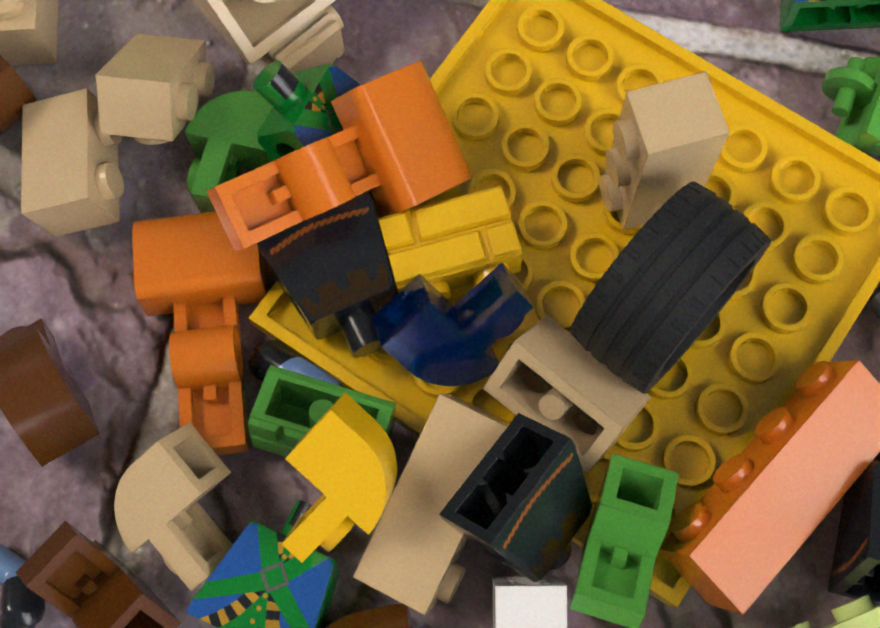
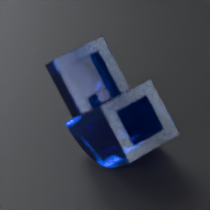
[372,263,534,386]

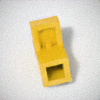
[282,392,397,563]

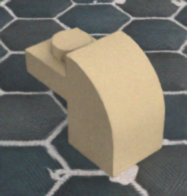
[114,422,232,591]

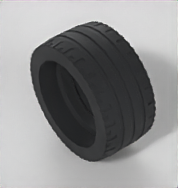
[570,181,771,394]

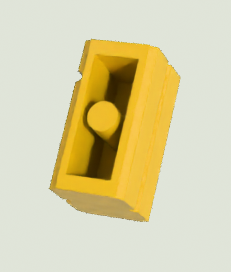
[377,185,522,308]

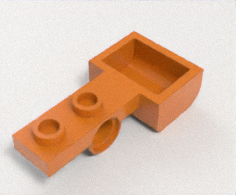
[206,60,473,252]
[132,211,268,455]

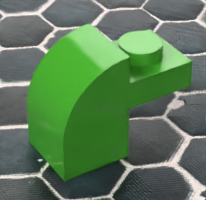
[185,90,273,213]
[570,453,679,628]

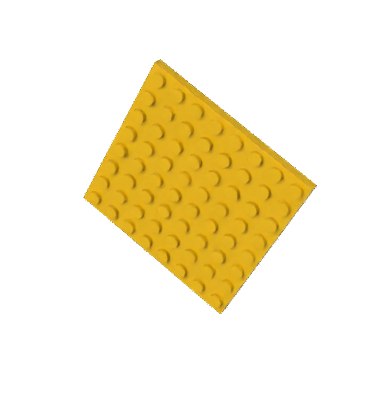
[249,0,880,609]

